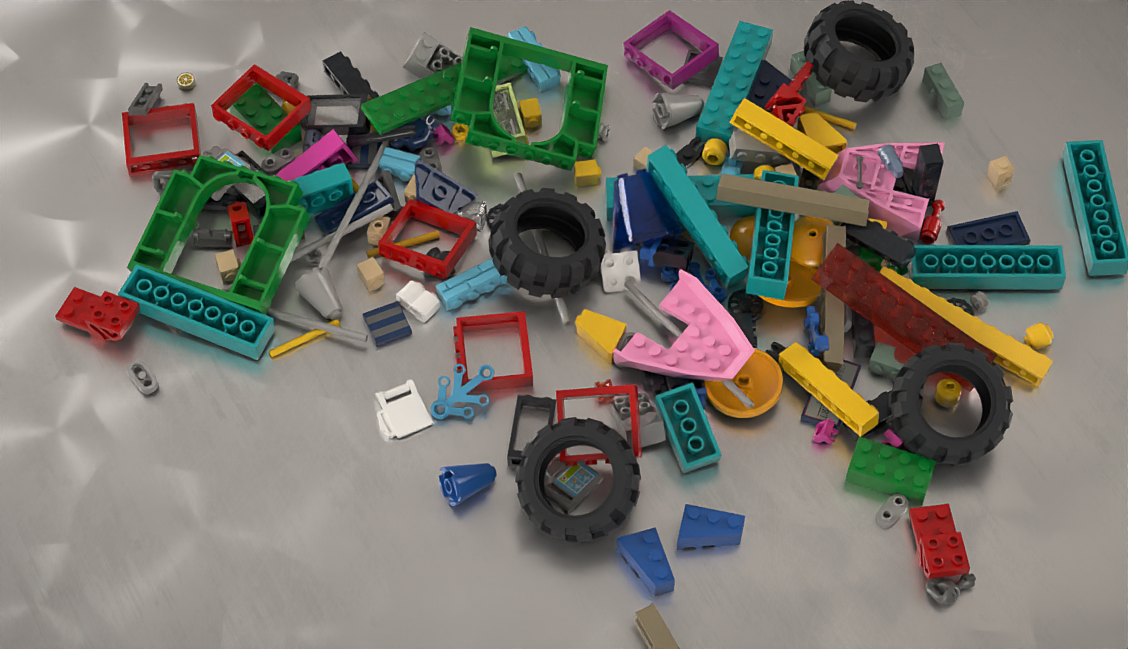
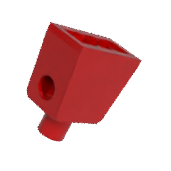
[227,201,254,247]

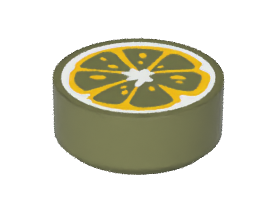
[177,72,195,90]

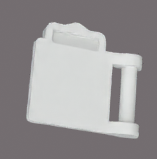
[375,379,433,439]

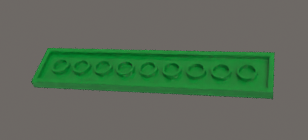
[361,54,528,135]

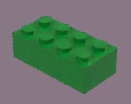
[229,83,302,155]
[845,436,936,505]

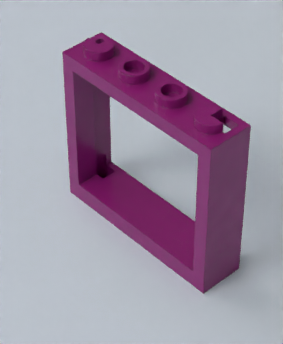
[623,10,719,90]

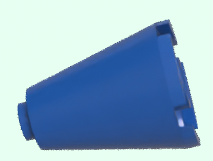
[439,463,497,506]

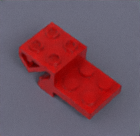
[765,61,813,127]
[55,287,140,342]
[909,503,970,579]

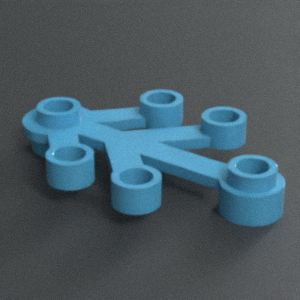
[431,364,495,419]

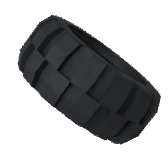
[804,0,914,103]
[488,188,606,299]
[888,342,1014,466]
[515,417,641,543]

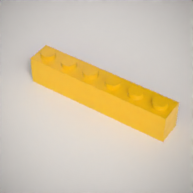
[729,98,839,180]
[778,342,879,437]

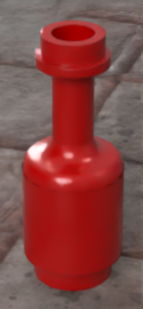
[919,200,945,244]

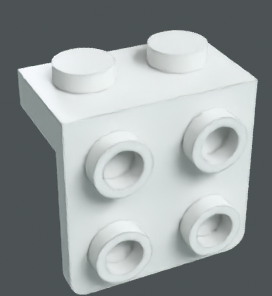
[601,248,641,292]

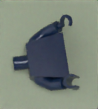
[389,115,440,152]

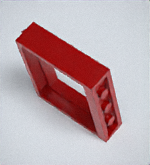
[211,64,312,151]
[122,103,201,175]
[378,199,477,279]
[453,311,533,393]
[556,384,642,466]

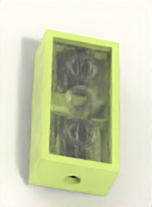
[491,83,527,157]

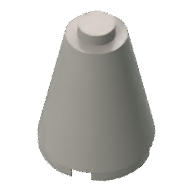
[652,92,704,129]
[295,267,343,320]

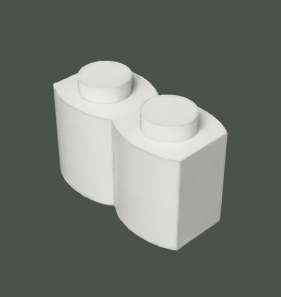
[396,280,440,323]

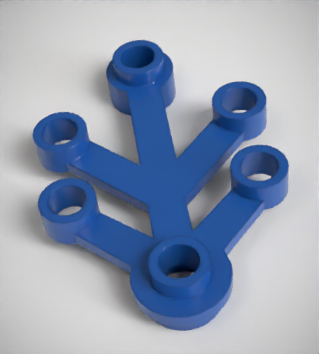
[661,262,728,303]
[803,306,829,360]

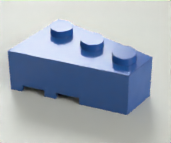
[677,504,745,550]
[616,527,675,596]

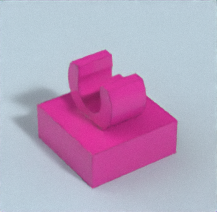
[434,122,455,146]
[812,418,838,444]
[882,429,906,450]

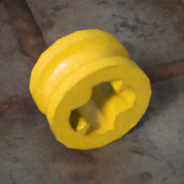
[452,123,468,141]

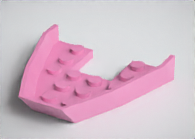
[818,142,945,241]
[613,269,755,381]

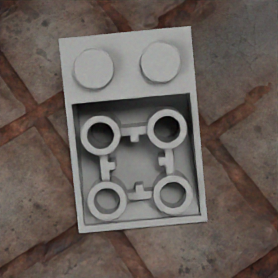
[403,32,462,78]
[609,392,666,450]

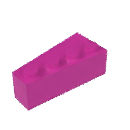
[276,129,358,181]

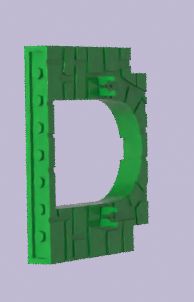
[450,27,608,171]
[127,155,311,315]

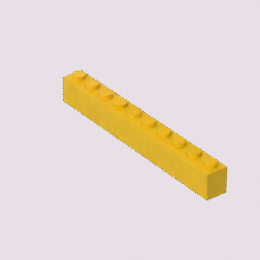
[871,266,1053,387]

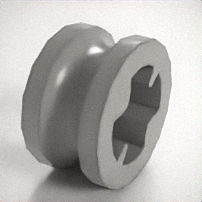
[598,123,610,141]
[305,249,323,267]
[970,291,989,311]

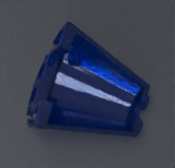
[612,168,685,251]

